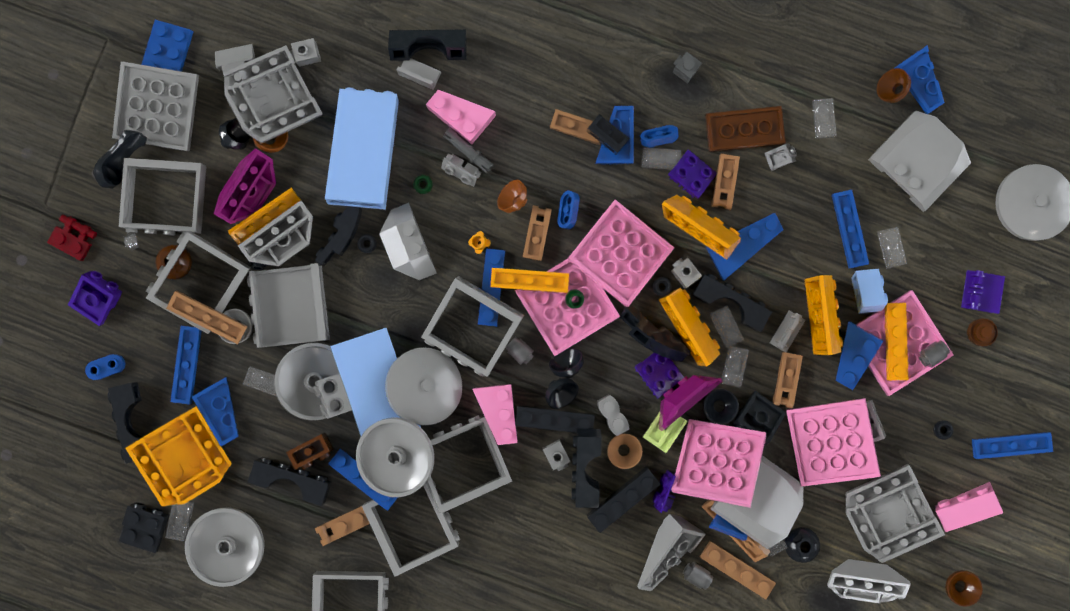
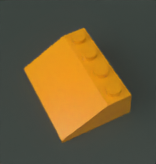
[662,195,741,260]
[805,275,843,355]
[659,287,720,367]

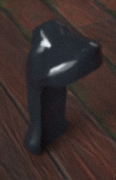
[219,118,250,150]
[93,130,147,189]

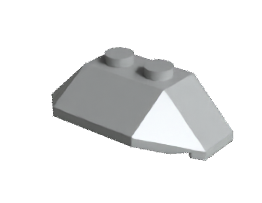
[238,201,313,266]
[379,203,437,280]
[827,559,911,603]

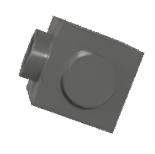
[673,52,702,84]

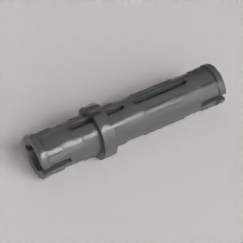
[443,127,494,174]

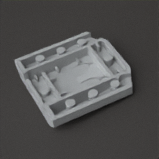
[224,45,322,144]
[868,111,971,212]
[711,456,803,549]
[846,464,945,563]

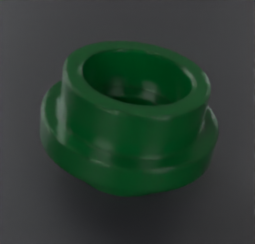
[413,175,433,194]
[565,289,584,309]

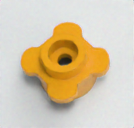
[468,231,491,254]

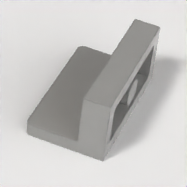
[397,58,441,90]

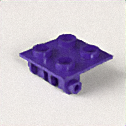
[668,150,717,199]
[961,270,1005,314]
[635,353,684,399]
[652,470,676,513]

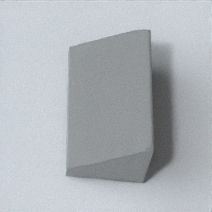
[215,44,255,71]

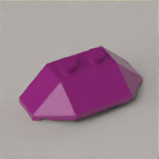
[214,148,276,224]
[659,375,723,431]

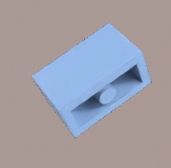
[851,269,888,313]

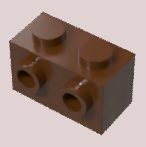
[286,432,334,470]

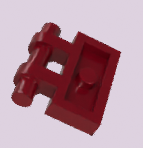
[47,214,97,261]

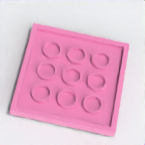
[567,200,674,307]
[515,259,620,356]
[856,290,953,396]
[787,398,881,486]
[671,419,766,508]

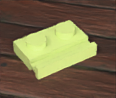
[643,411,687,453]

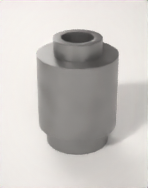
[505,337,534,365]
[919,340,950,368]
[683,562,713,590]

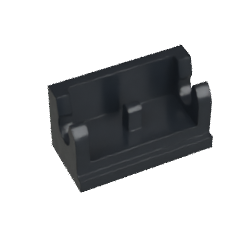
[587,114,630,155]

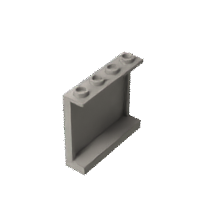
[247,263,330,348]

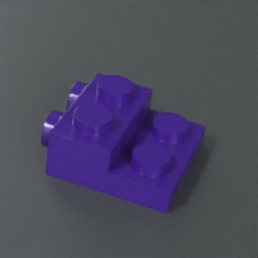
[68,271,122,326]

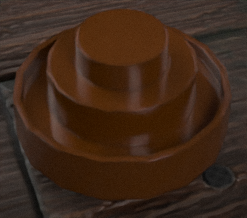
[967,318,998,346]

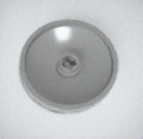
[996,164,1070,241]
[274,343,339,420]
[385,348,462,425]
[356,417,434,497]
[185,507,264,587]

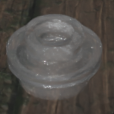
[124,232,139,251]

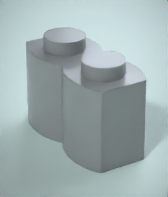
[597,394,629,436]

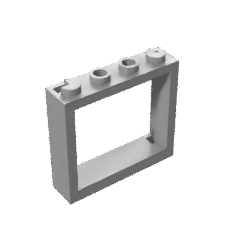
[119,158,206,236]
[146,231,251,334]
[421,276,524,377]
[426,415,512,513]
[362,477,460,577]
[312,571,389,611]

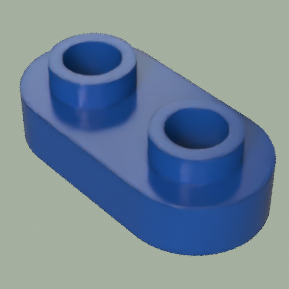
[640,125,679,148]
[557,191,580,230]
[85,354,125,380]

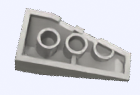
[637,514,706,591]

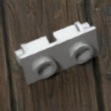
[441,153,482,187]
[770,310,805,353]

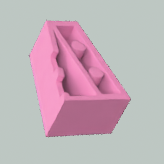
[426,90,496,145]
[473,384,518,445]
[935,482,1003,532]

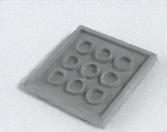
[112,61,199,151]

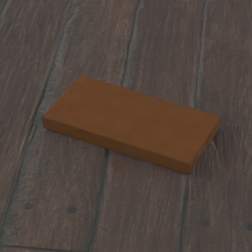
[705,106,786,152]

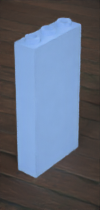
[325,88,399,210]
[330,328,421,436]

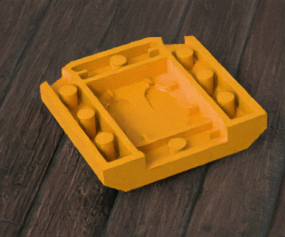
[125,406,232,506]

